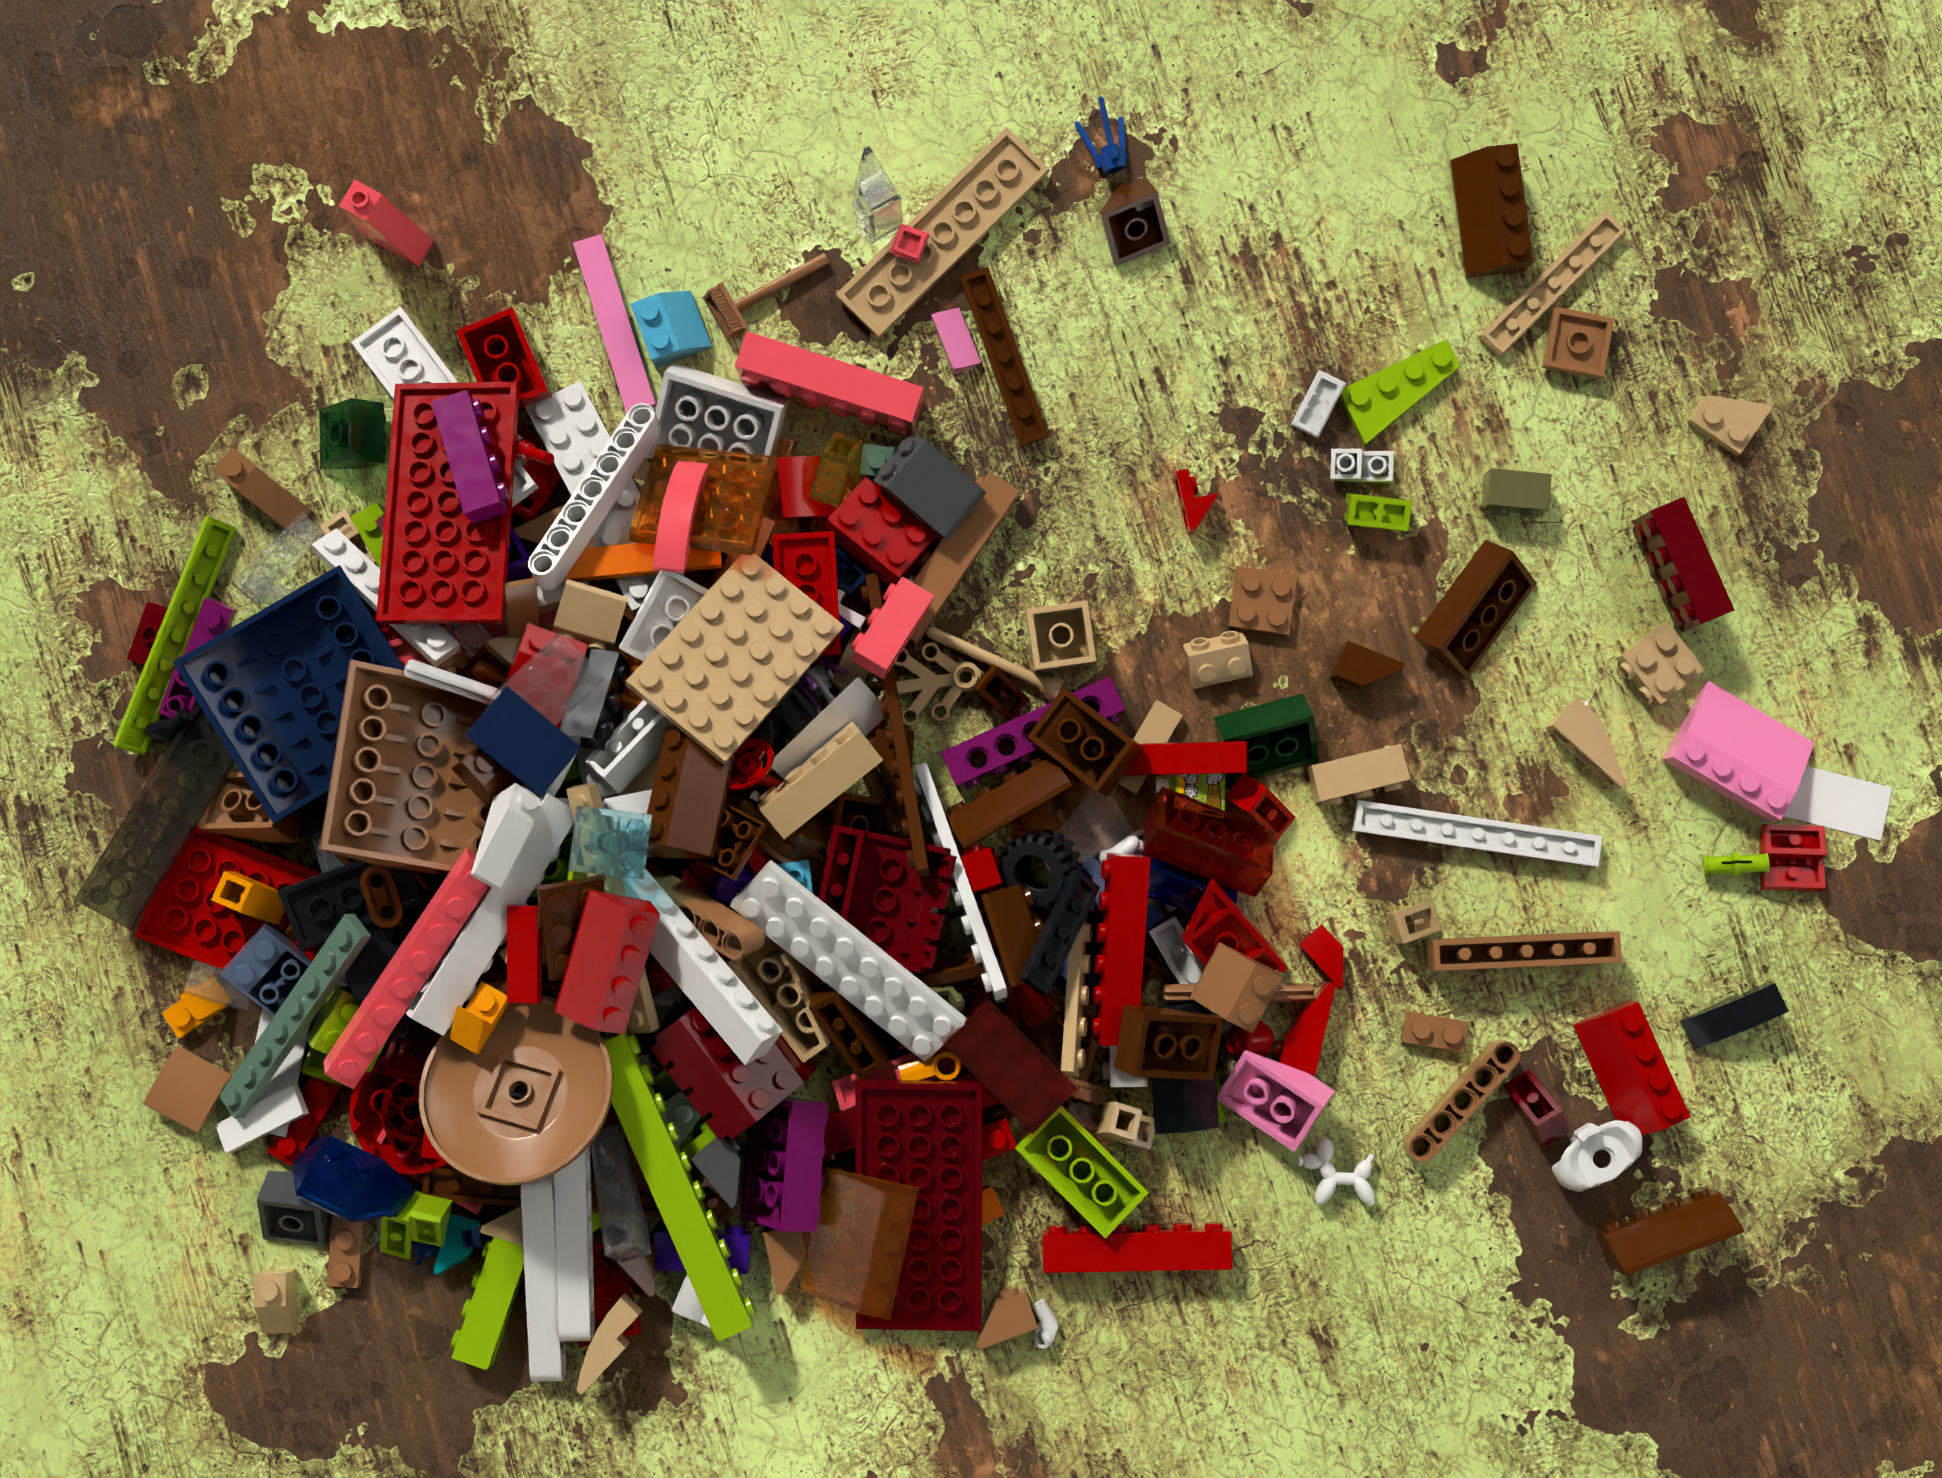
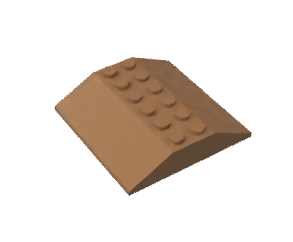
[320,660,490,876]

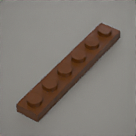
[960,267,1049,448]

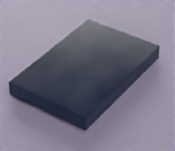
[464,686,582,797]

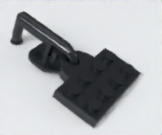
[278,860,425,1038]

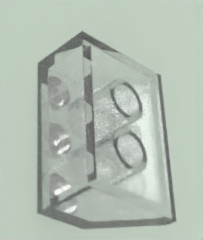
[851,146,903,244]

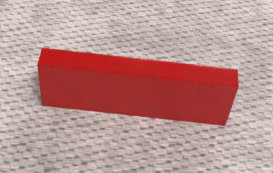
[507,904,542,1004]

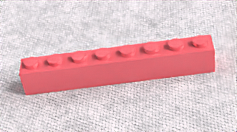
[323,848,489,1089]

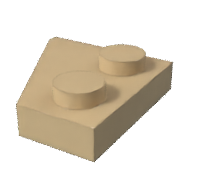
[1687,395,1773,456]

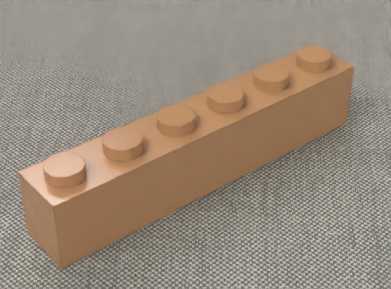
[908,471,1020,646]
[1425,931,1622,971]

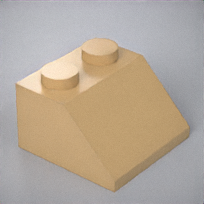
[552,579,628,651]

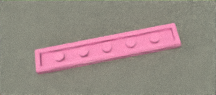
[573,234,657,413]

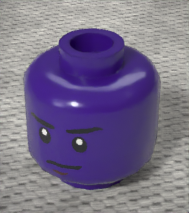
[711,866,754,911]

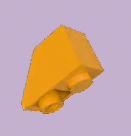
[211,871,286,925]

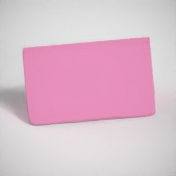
[931,308,982,374]

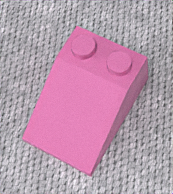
[1217,1050,1335,1152]

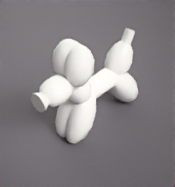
[1298,1138,1375,1206]

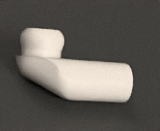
[1099,835,1144,863]
[1032,1299,1058,1349]

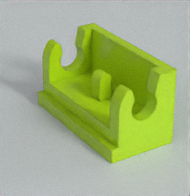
[1344,493,1412,531]

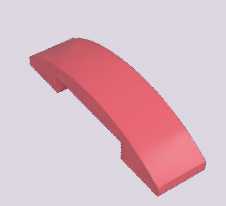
[653,461,709,574]

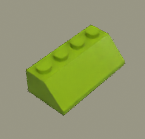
[1015,1102,1149,1239]

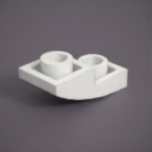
[1330,449,1394,483]

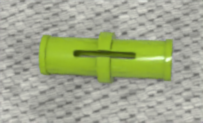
[1702,852,1769,877]

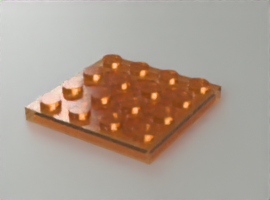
[628,444,777,555]

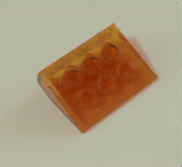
[800,1167,919,1320]

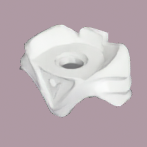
[1552,1121,1642,1192]

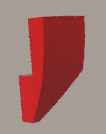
[1299,924,1345,991]

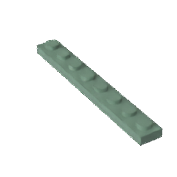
[219,914,371,1119]

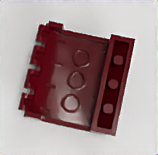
[819,825,957,973]
[650,1006,818,1140]

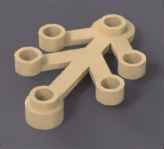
[865,643,981,727]

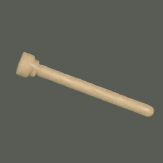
[926,626,1065,701]

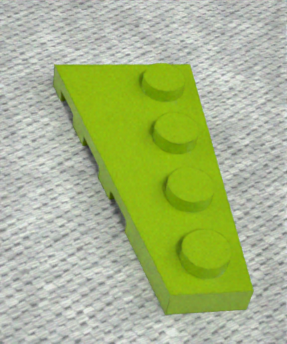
[1339,339,1460,447]

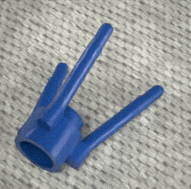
[1075,96,1129,174]

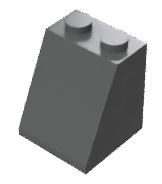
[873,434,986,540]

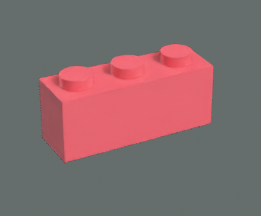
[851,576,934,680]

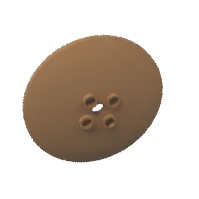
[419,995,614,1185]

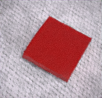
[775,456,840,520]
[1759,824,1827,892]

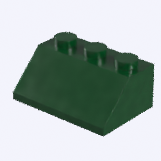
[1214,693,1319,785]

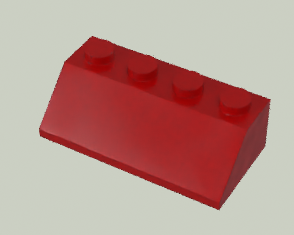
[554,890,660,1034]
[1572,1000,1691,1135]

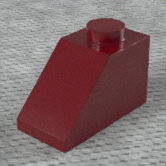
[1503,1069,1570,1148]

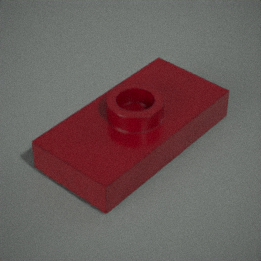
[127,601,168,665]

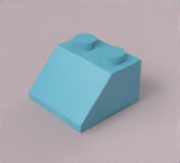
[630,291,712,368]

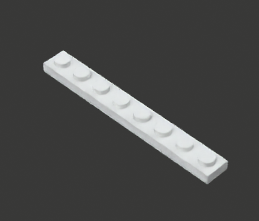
[913,763,1007,1001]
[1352,800,1602,867]

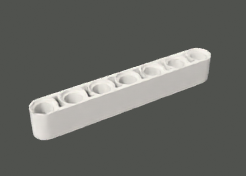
[528,403,661,590]
[554,1145,595,1342]
[521,1174,566,1382]

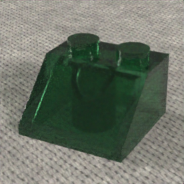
[319,398,387,470]

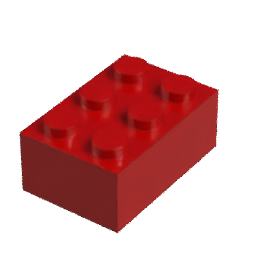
[456,307,552,413]
[823,476,937,586]

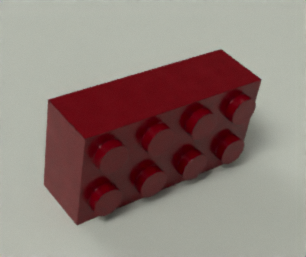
[1632,497,1735,632]

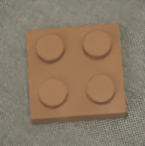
[1541,306,1614,379]
[1227,566,1297,636]

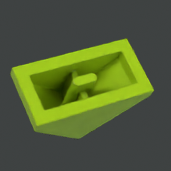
[408,1194,453,1247]

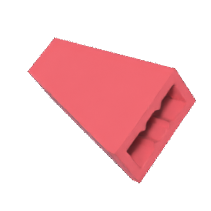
[339,179,434,268]

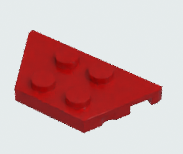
[1182,879,1288,973]

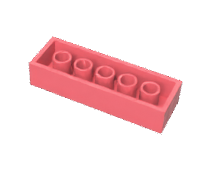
[735,331,924,436]

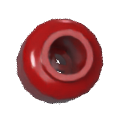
[1226,1020,1275,1060]

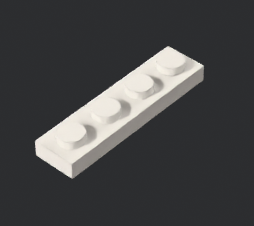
[1148,916,1234,1034]

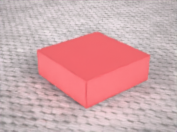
[890,223,929,264]

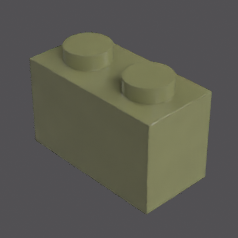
[1481,468,1552,519]

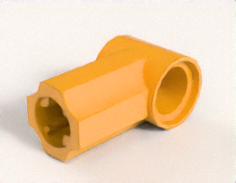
[898,1050,962,1081]

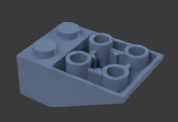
[221,921,326,1017]

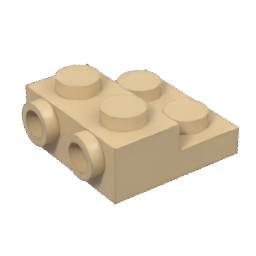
[1616,621,1705,707]

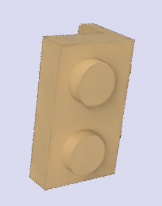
[1183,631,1253,689]

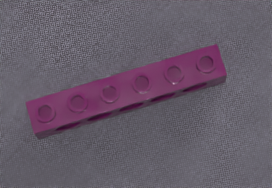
[941,676,1125,790]

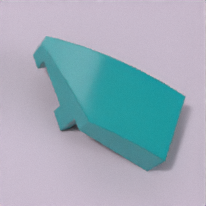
[433,1214,482,1276]

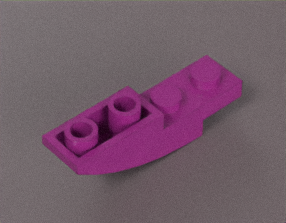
[158,597,237,725]

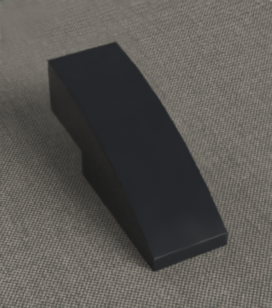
[1680,982,1789,1049]

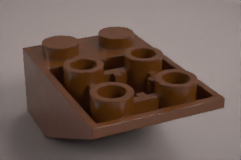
[691,803,768,881]

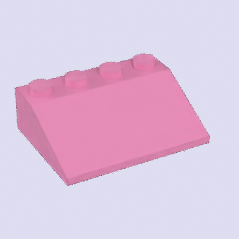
[1662,681,1814,822]

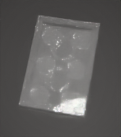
[490,631,606,725]

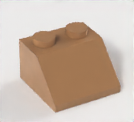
[1190,942,1283,1033]

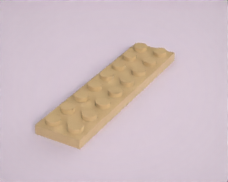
[836,127,1049,339]

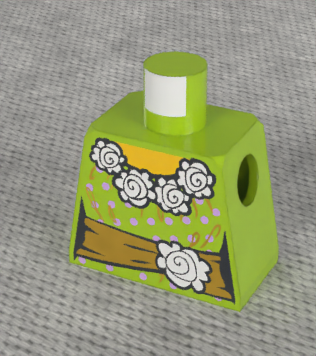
[1155,774,1225,818]

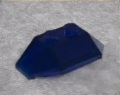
[292,1135,416,1223]

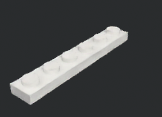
[312,528,460,667]

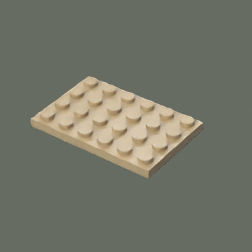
[625,548,844,765]

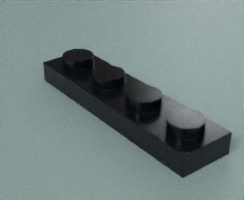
[1019,870,1100,996]

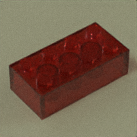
[1142,786,1274,897]
[943,995,1078,1134]

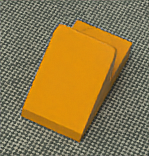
[161,977,234,1039]
[449,981,509,1055]

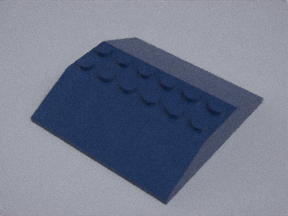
[173,565,405,824]

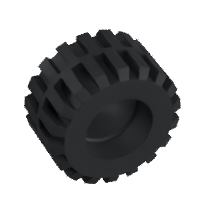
[998,829,1083,913]

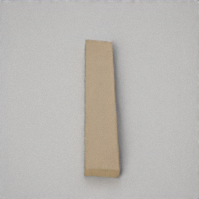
[1478,210,1627,358]

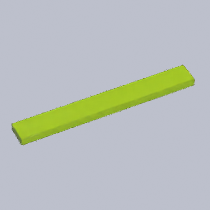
[112,516,237,756]

